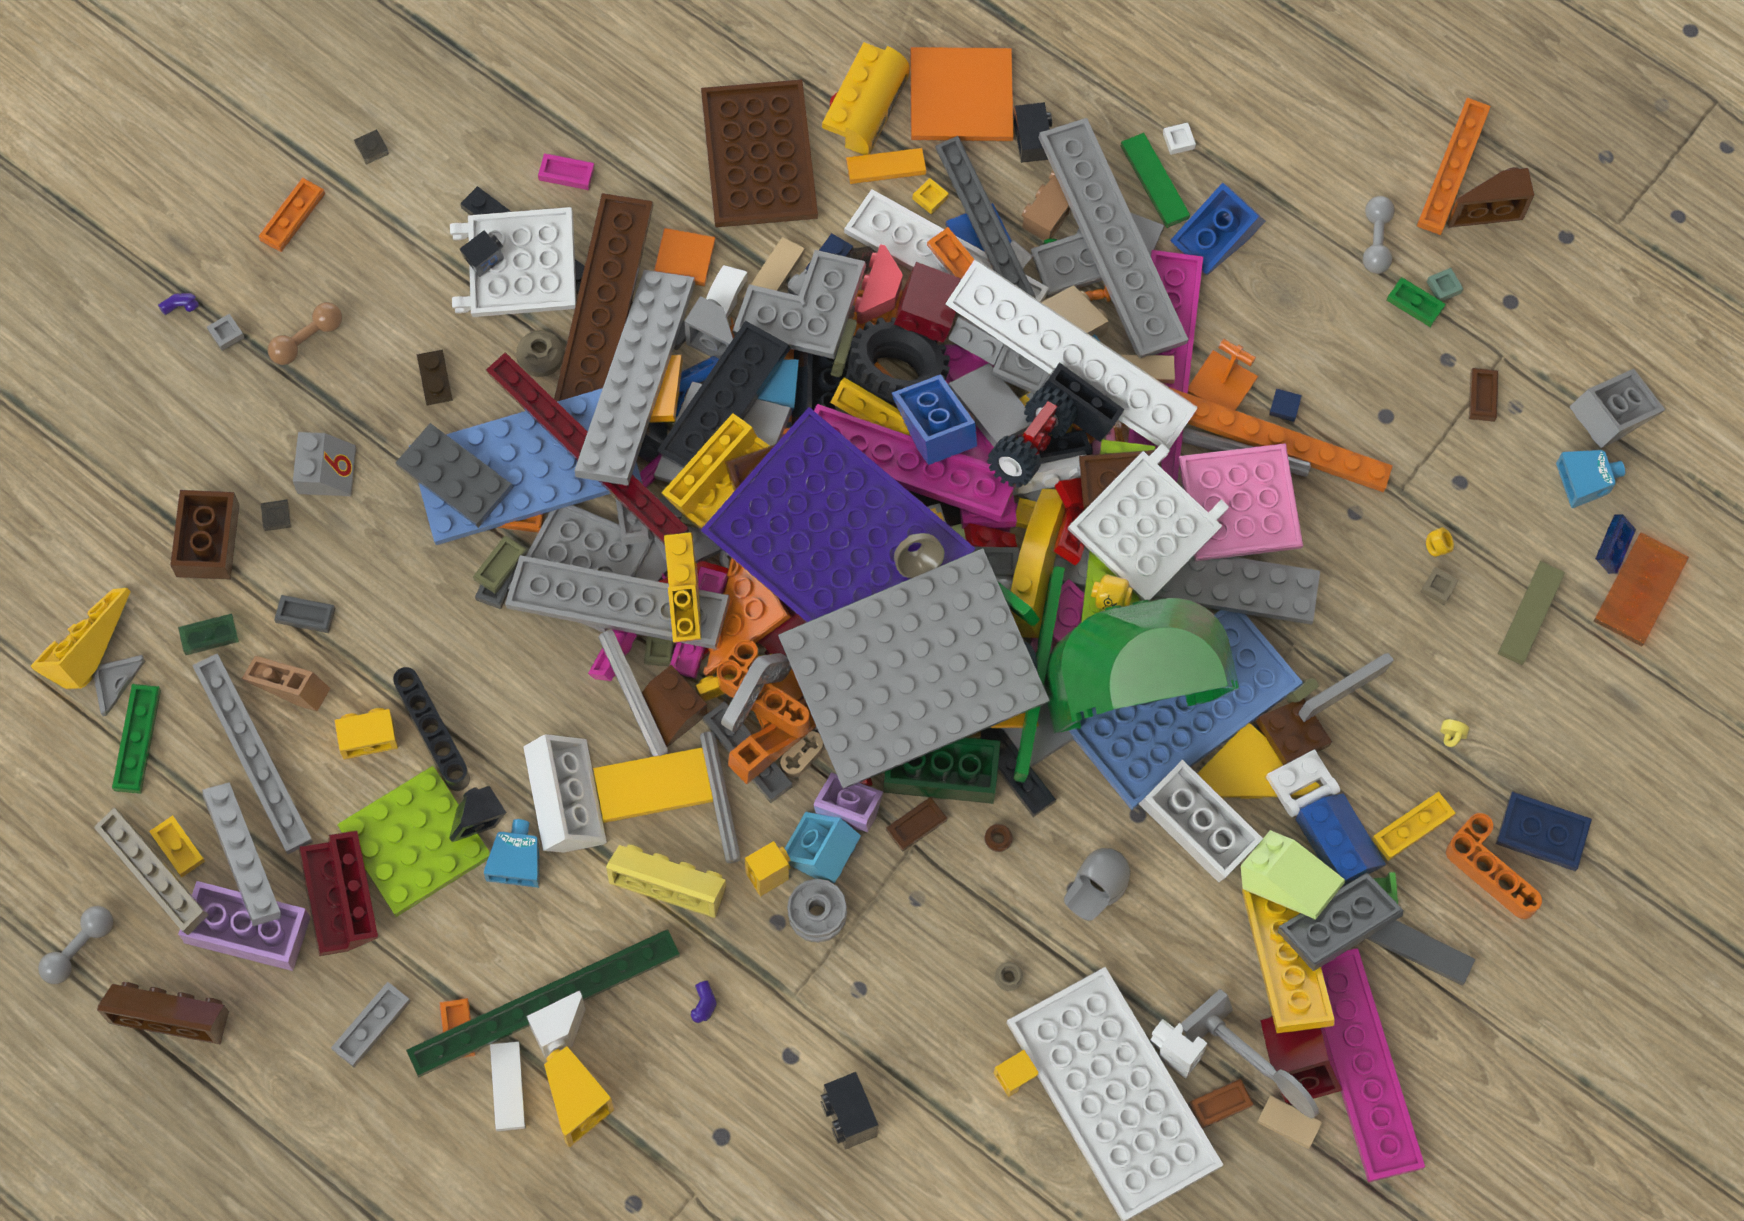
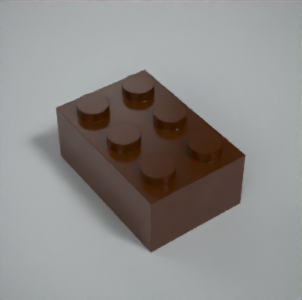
[170,490,240,580]

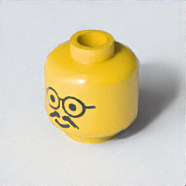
[1091,575,1133,610]

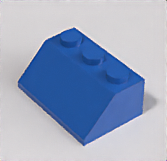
[1295,793,1386,889]

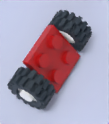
[987,386,1077,488]

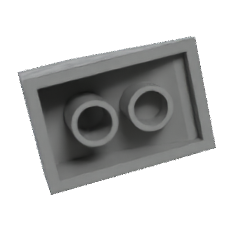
[1570,369,1665,448]

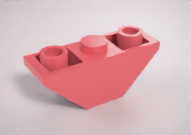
[854,244,903,324]

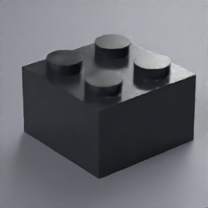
[820,1072,879,1150]

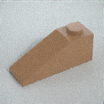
[242,656,331,711]

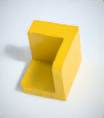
[993,1050,1038,1097]

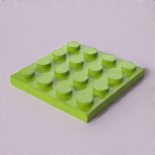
[337,766,490,917]

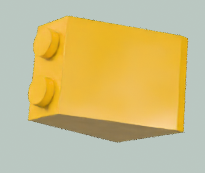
[544,1046,614,1148]

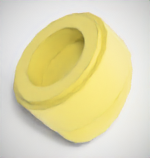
[1440,719,1469,747]

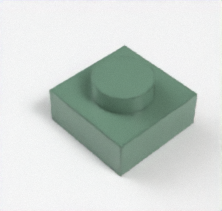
[1426,268,1463,301]

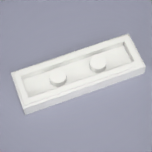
[490,1041,525,1131]

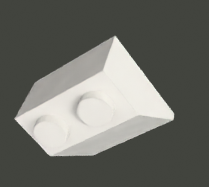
[527,991,586,1059]

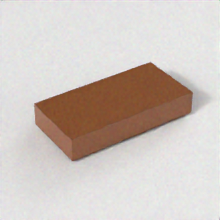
[1188,1079,1254,1129]

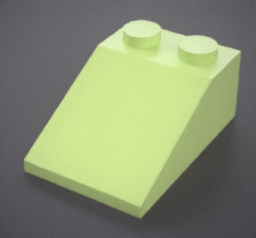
[1241,830,1345,919]

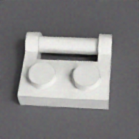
[1266,749,1340,817]

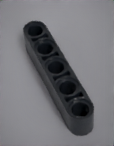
[393,667,470,791]

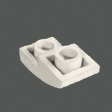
[706,265,747,318]

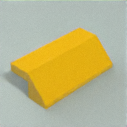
[662,413,770,529]

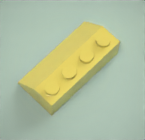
[606,845,726,918]

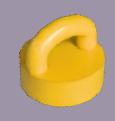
[1426,527,1454,557]

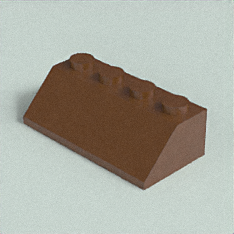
[97,982,229,1045]

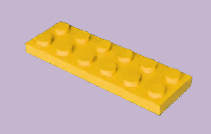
[1242,887,1335,1033]

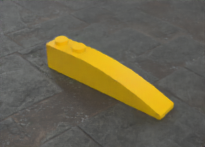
[1010,489,1066,638]

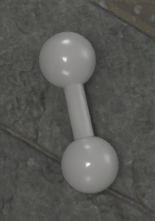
[1363,196,1395,274]
[38,906,113,984]

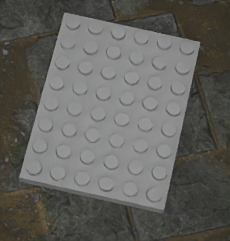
[778,549,1049,789]

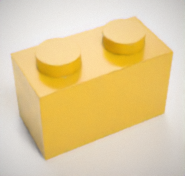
[334,708,398,760]
[745,841,791,897]

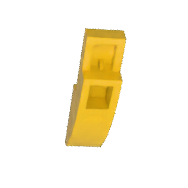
[664,532,701,643]

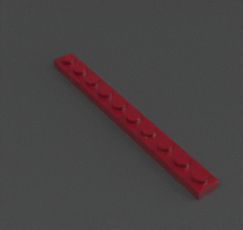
[486,352,689,545]

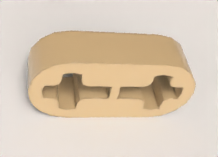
[780,731,823,778]

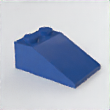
[1170,182,1266,275]
[892,374,977,465]

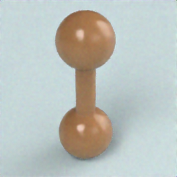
[268,302,342,365]

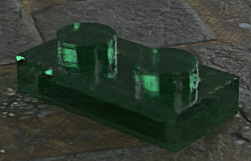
[178,614,239,656]

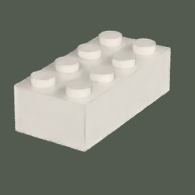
[1139,760,1263,882]

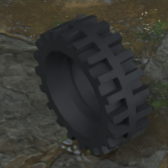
[844,317,950,409]

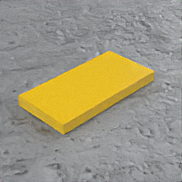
[593,748,713,823]

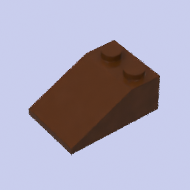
[1447,167,1534,228]

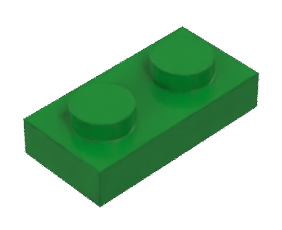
[1386,277,1446,328]

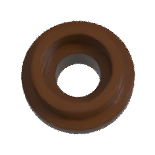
[985,824,1013,852]

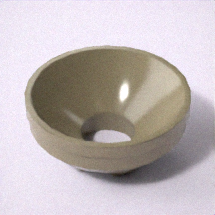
[516,330,564,377]
[894,533,944,579]

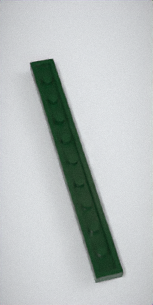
[406,929,680,1078]

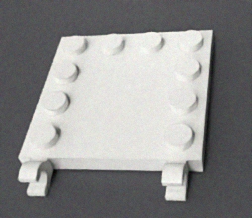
[450,207,577,317]
[1067,443,1229,601]

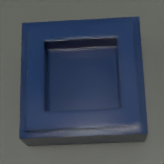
[1269,388,1302,422]

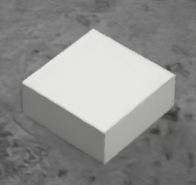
[1163,123,1196,155]

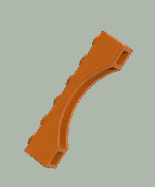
[728,698,817,784]

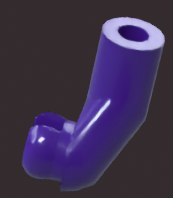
[158,293,199,315]
[691,980,717,1023]

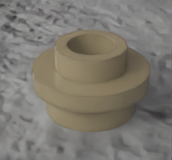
[995,962,1023,991]

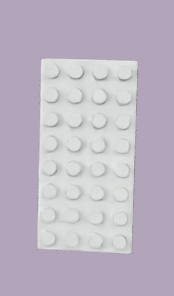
[1007,967,1223,1221]

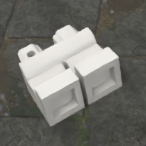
[1150,1019,1207,1079]

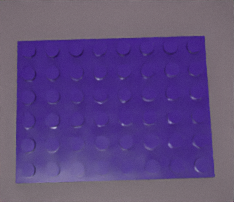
[701,407,976,622]

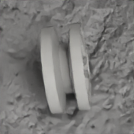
[787,879,847,943]

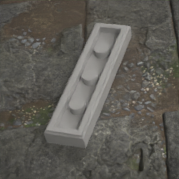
[1298,653,1394,722]

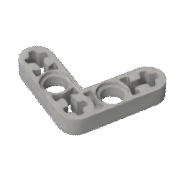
[721,653,792,732]

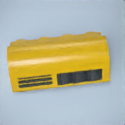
[822,42,910,155]

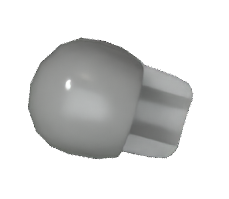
[1064,848,1131,921]

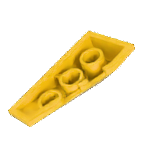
[30,588,131,689]

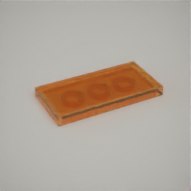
[1593,532,1689,647]

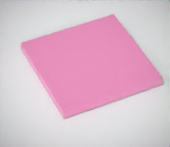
[1178,444,1303,561]

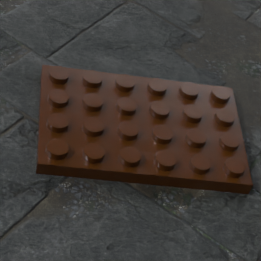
[701,79,818,228]

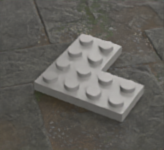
[733,250,866,359]

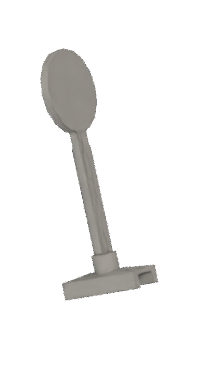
[1181,989,1319,1119]

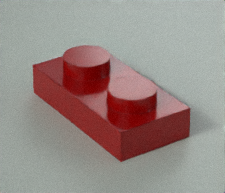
[964,523,1017,547]

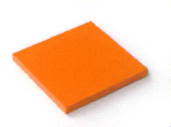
[910,47,1013,141]

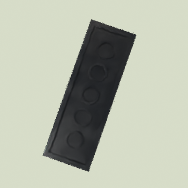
[657,320,791,468]

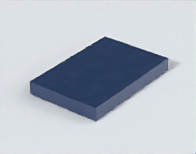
[1496,792,1592,872]

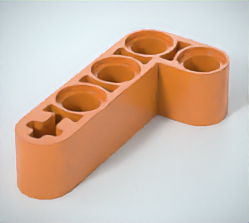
[717,639,810,737]
[1446,813,1542,919]

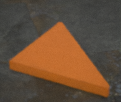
[703,558,791,676]

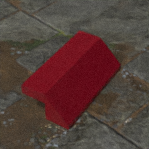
[299,831,378,956]

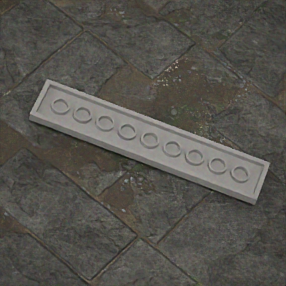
[1038,118,1188,359]
[575,270,695,485]
[1053,546,1320,625]

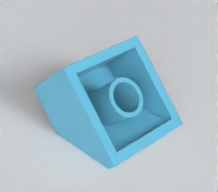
[785,812,861,883]

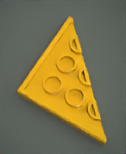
[1197,723,1321,799]

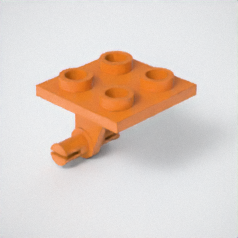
[1188,339,1258,410]

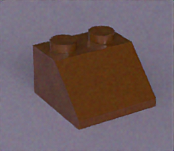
[630,665,708,747]

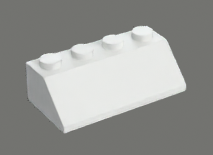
[523,734,607,853]

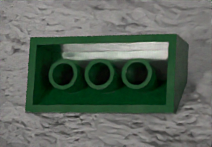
[883,737,1000,804]

